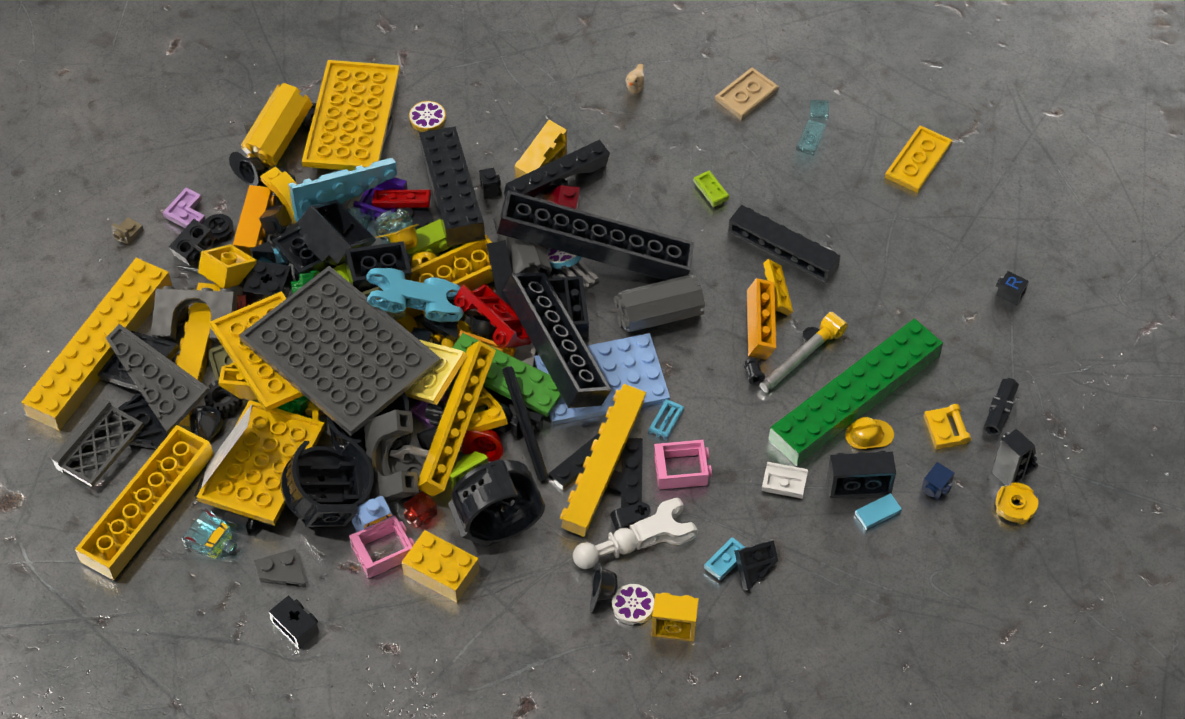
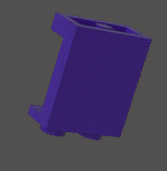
[353,177,408,226]

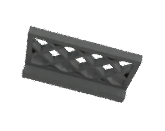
[51,398,144,487]

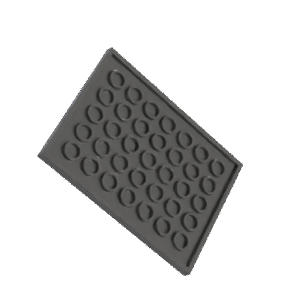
[239,266,441,436]

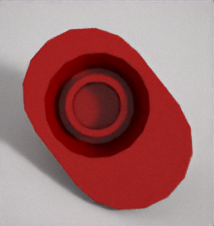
[460,429,504,462]

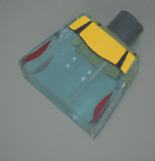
[182,508,237,559]

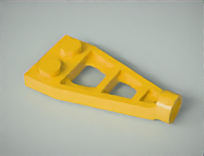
[467,387,507,432]

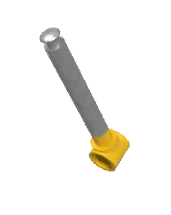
[760,312,848,392]

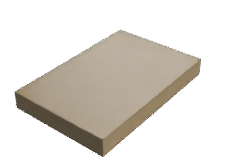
[715,67,779,120]

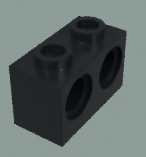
[169,219,216,267]

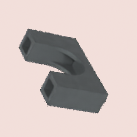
[151,286,238,342]
[364,410,419,504]

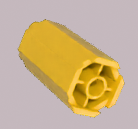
[241,83,313,169]

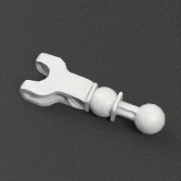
[572,498,698,569]

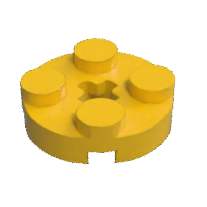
[995,483,1038,524]

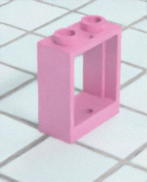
[654,440,712,490]
[349,515,415,579]

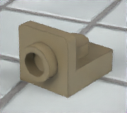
[111,217,144,245]

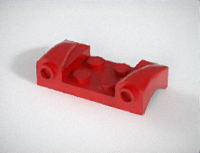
[454,284,531,348]

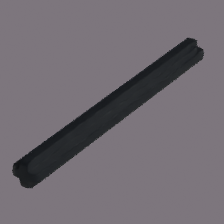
[502,366,549,481]

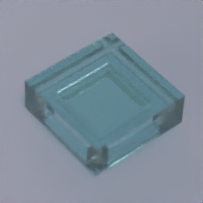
[810,100,829,119]

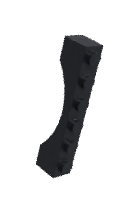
[503,139,610,198]

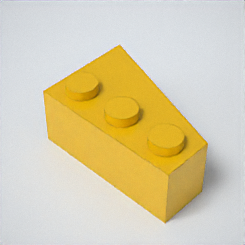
[514,120,567,178]

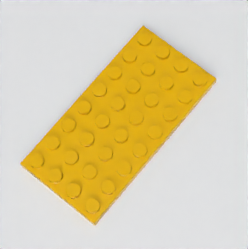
[302,60,400,171]

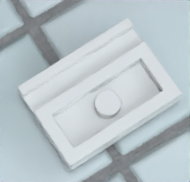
[762,462,808,499]

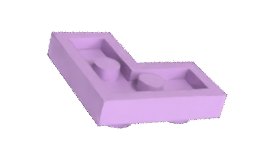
[163,188,206,228]

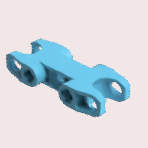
[366,268,463,322]

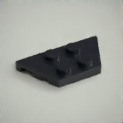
[118,393,168,449]

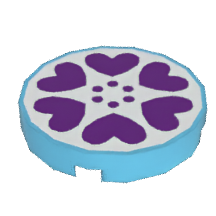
[546,248,582,269]

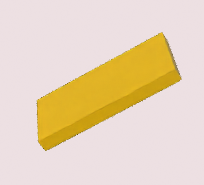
[884,125,953,193]

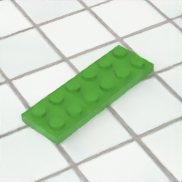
[452,333,561,417]

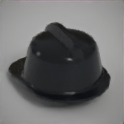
[229,152,267,186]
[464,310,497,340]
[590,562,618,612]

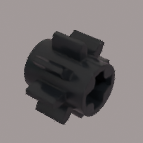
[425,401,446,426]

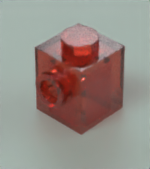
[403,491,437,528]

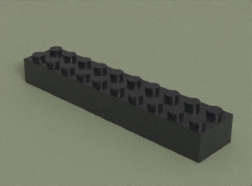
[497,190,694,280]

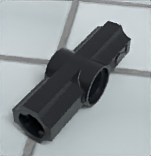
[983,377,1019,436]

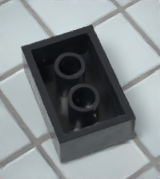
[345,241,412,292]
[827,451,896,498]

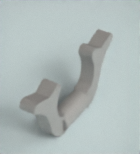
[389,445,429,463]

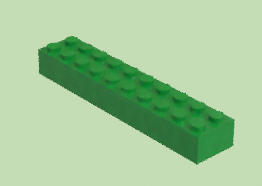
[769,318,943,466]

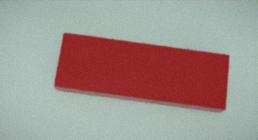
[372,190,431,208]

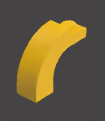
[260,166,297,224]

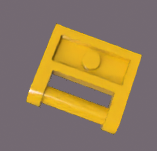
[924,404,972,449]

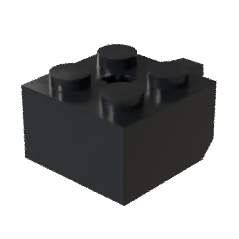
[237,261,293,305]

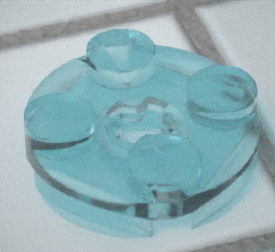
[374,209,413,242]

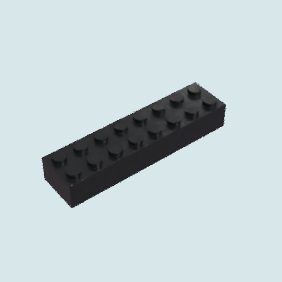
[419,126,486,246]
[503,273,611,408]

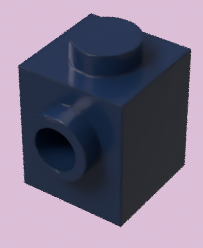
[921,462,955,500]

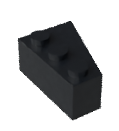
[548,276,589,338]
[992,429,1038,486]

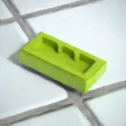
[693,170,729,207]

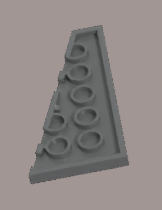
[106,324,210,435]

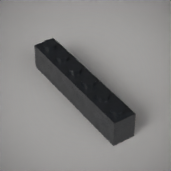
[728,205,840,282]

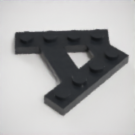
[549,434,643,511]

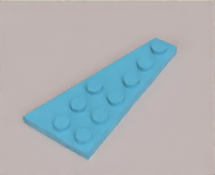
[288,158,397,222]

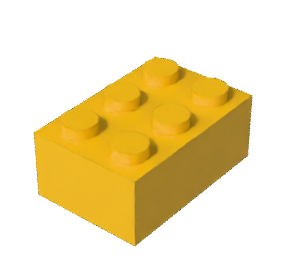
[401,530,480,603]

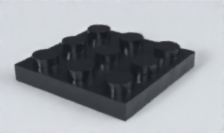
[98,331,180,391]

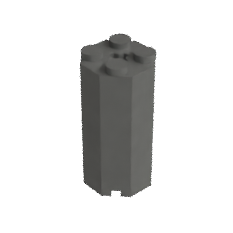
[493,212,552,279]
[614,274,705,332]

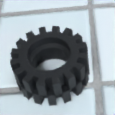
[204,380,242,418]

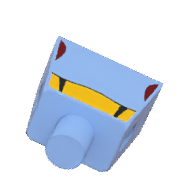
[352,496,393,532]

